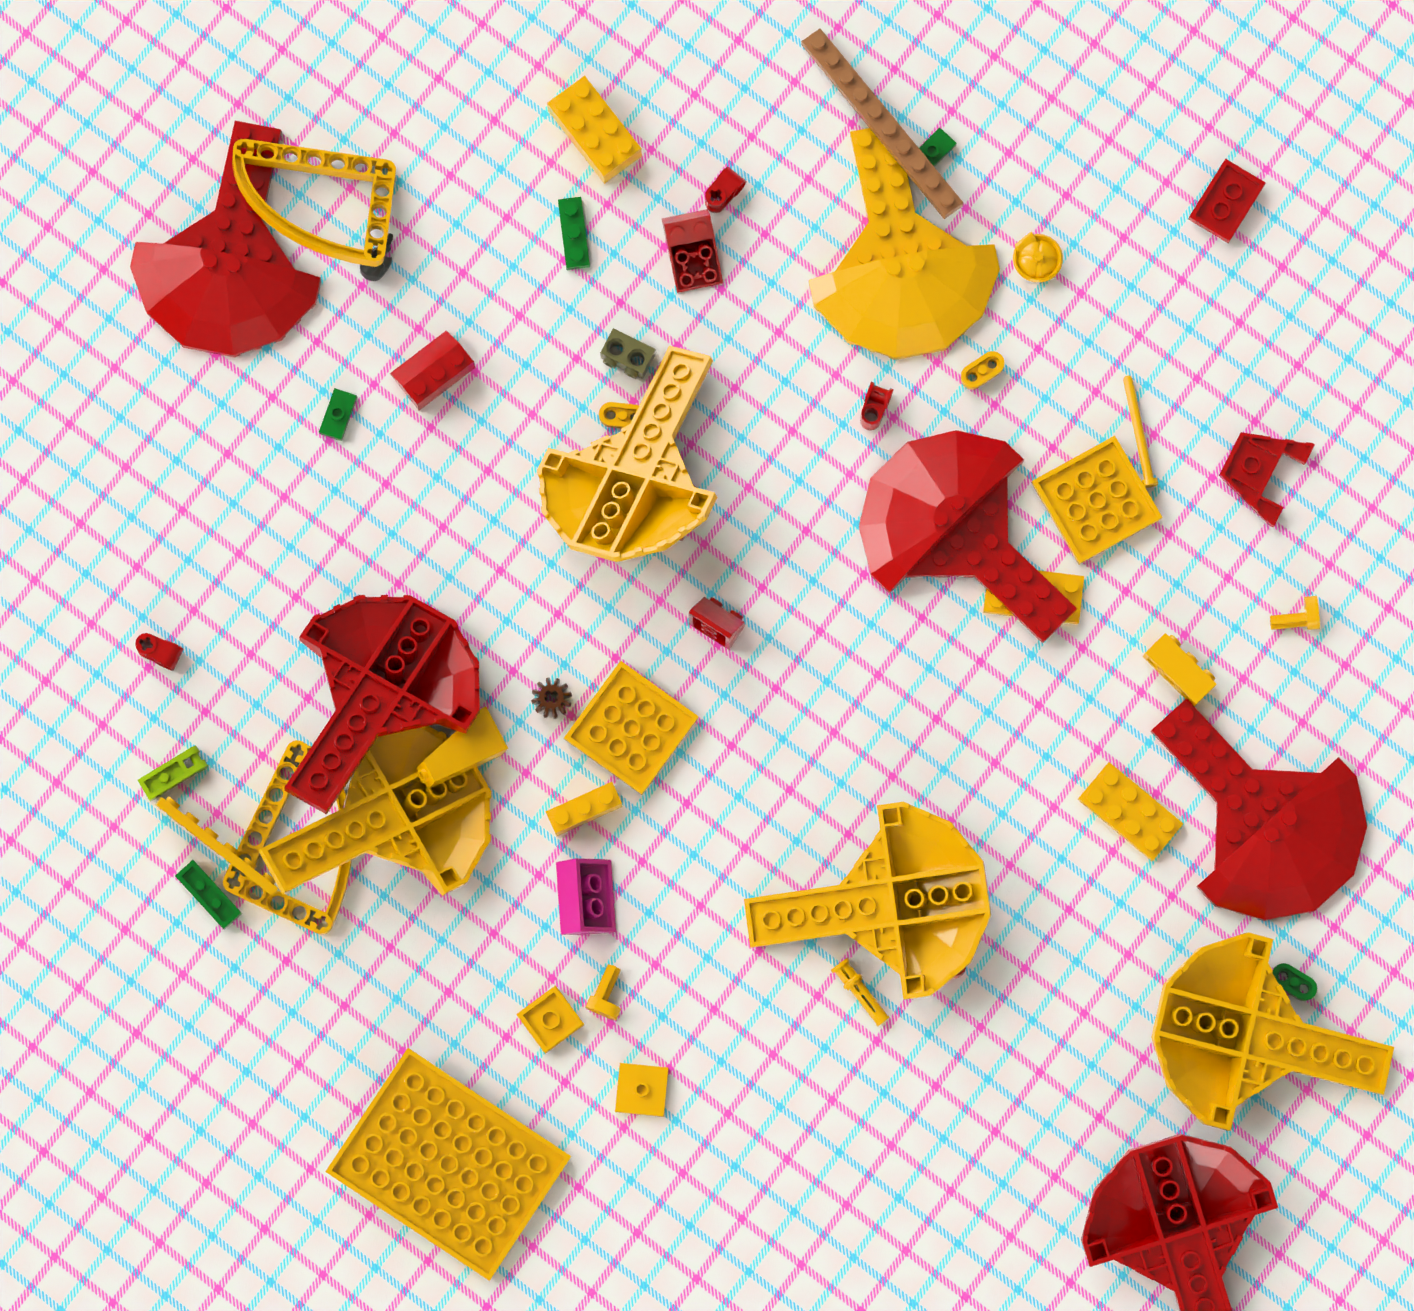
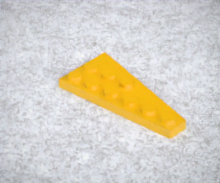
[155,797,278,895]

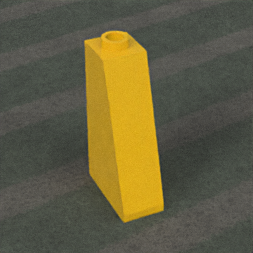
[417,706,508,789]

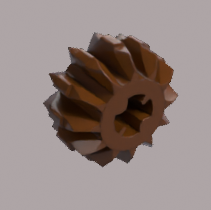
[531,678,572,719]

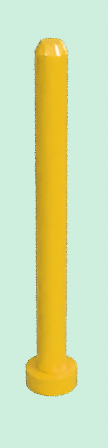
[1123,375,1159,488]

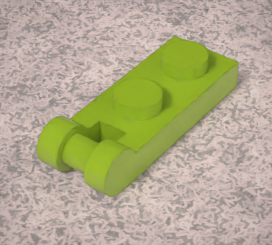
[137,745,208,801]

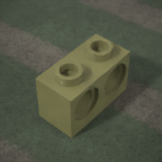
[600,328,656,379]

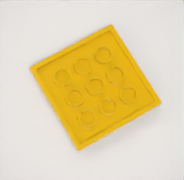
[1031,436,1163,565]
[564,661,699,795]

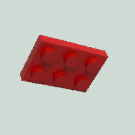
[1188,158,1266,243]

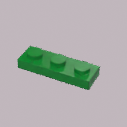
[558,197,590,270]
[175,860,242,930]

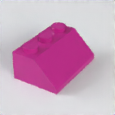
[556,858,616,935]

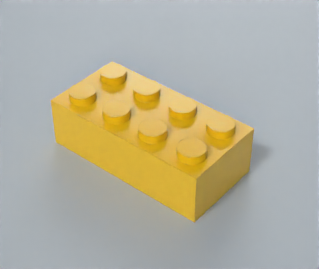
[547,76,642,184]

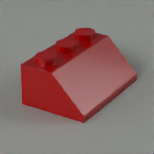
[390,331,475,411]

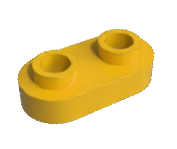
[960,351,1004,390]
[599,402,639,429]

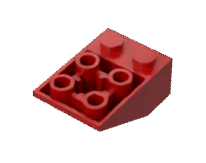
[661,209,723,293]

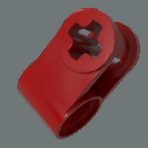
[705,166,747,213]
[860,381,894,430]
[135,633,184,671]

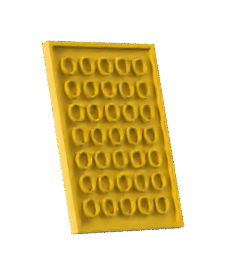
[325,1048,571,1281]

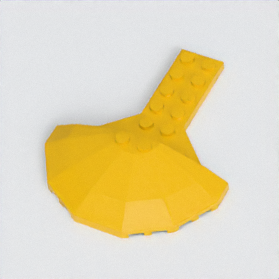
[809,128,1000,360]
[537,346,718,562]
[259,726,491,896]
[744,802,992,1000]
[1151,932,1394,1131]

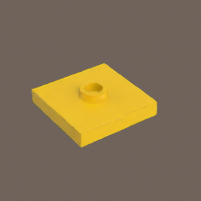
[516,985,584,1054]
[615,1063,669,1117]

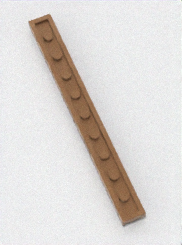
[801,28,963,219]

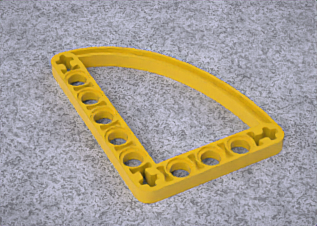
[232,139,396,267]
[223,740,352,935]

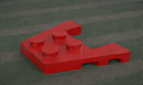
[1219,432,1315,527]

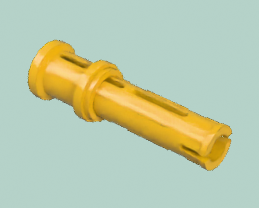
[831,957,890,1027]

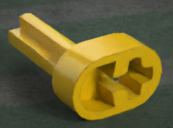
[1270,596,1320,630]
[585,964,621,1021]

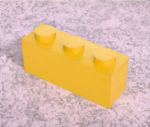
[1142,633,1217,707]
[546,782,623,836]

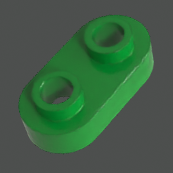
[1272,963,1317,1001]

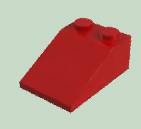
[689,597,745,650]

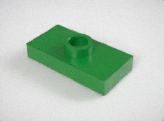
[919,127,957,167]
[319,388,357,441]

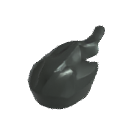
[360,233,393,281]

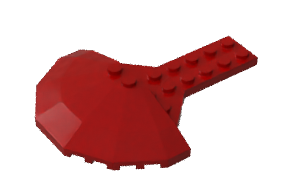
[130,121,321,358]
[859,430,1077,643]
[284,595,480,815]
[1150,698,1367,921]
[1081,1134,1278,1311]

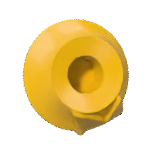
[1013,232,1063,283]

